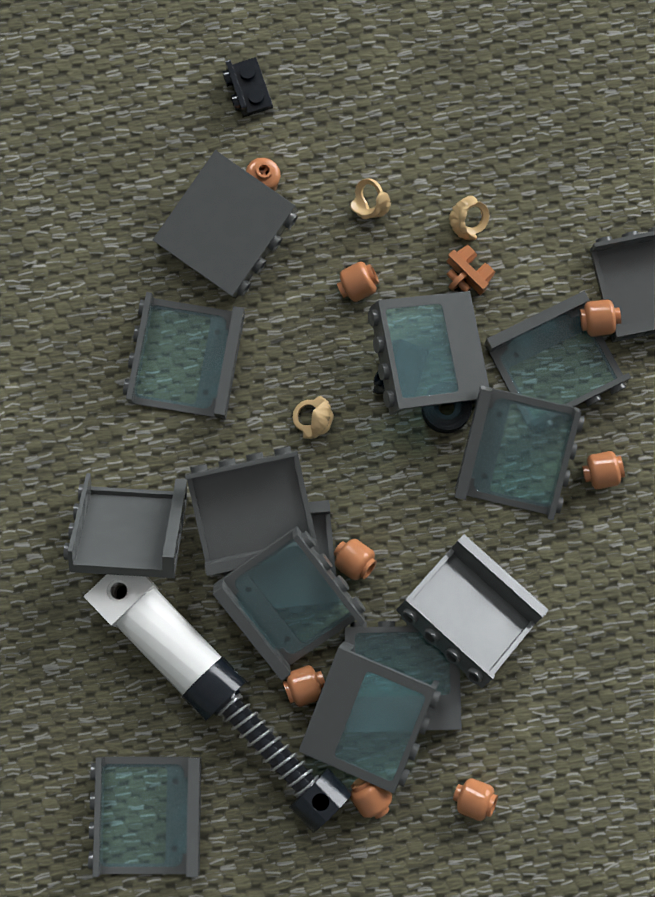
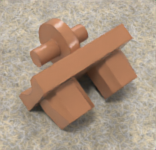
[446,245,495,296]

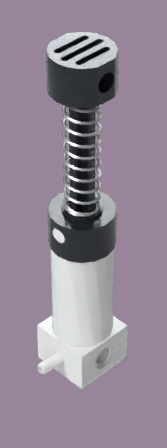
[83,574,352,833]

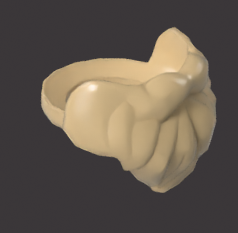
[350,178,391,219]
[449,196,490,240]
[292,396,334,439]

